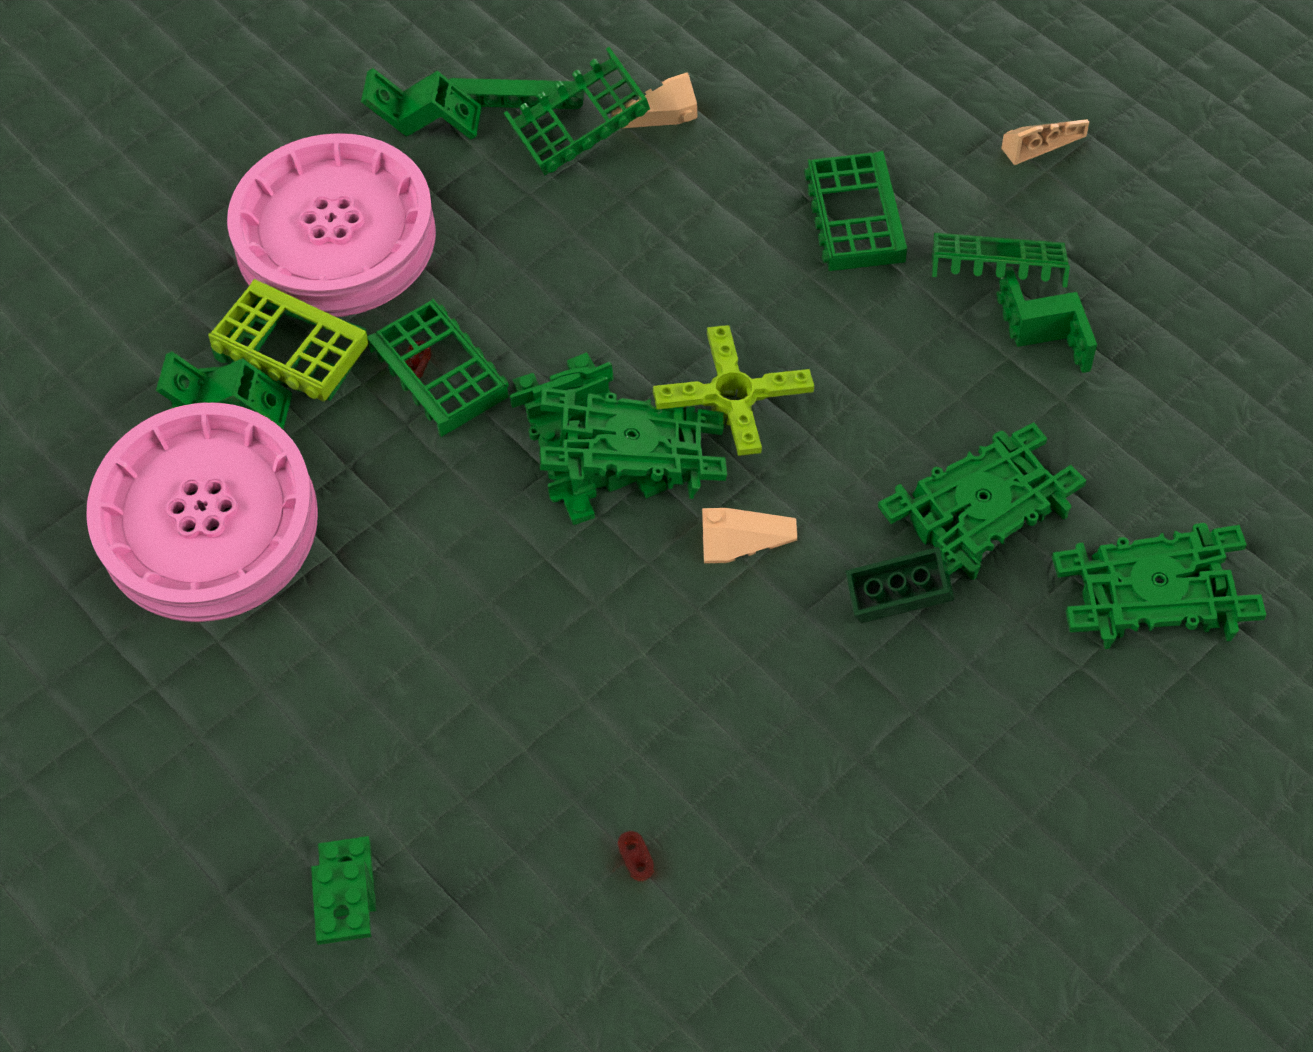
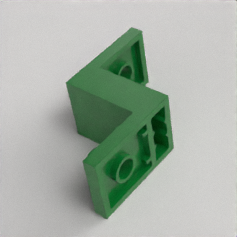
[361,68,481,140]
[997,266,1097,373]
[156,351,292,430]
[311,836,376,945]

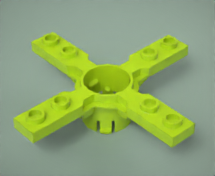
[653,325,814,456]

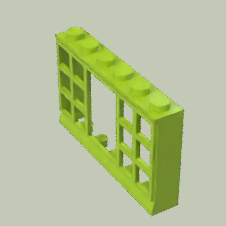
[208,279,368,402]

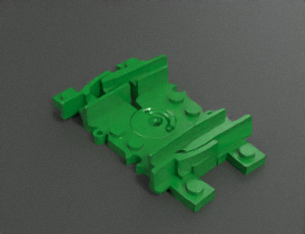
[510,352,667,525]
[539,387,727,499]
[878,422,1086,580]
[1052,523,1266,649]

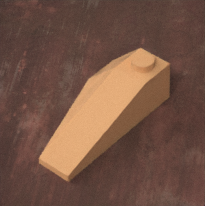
[611,73,697,128]
[1001,119,1089,165]
[702,508,797,564]

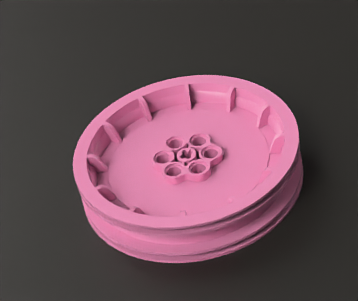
[227,134,436,317]
[87,403,318,622]

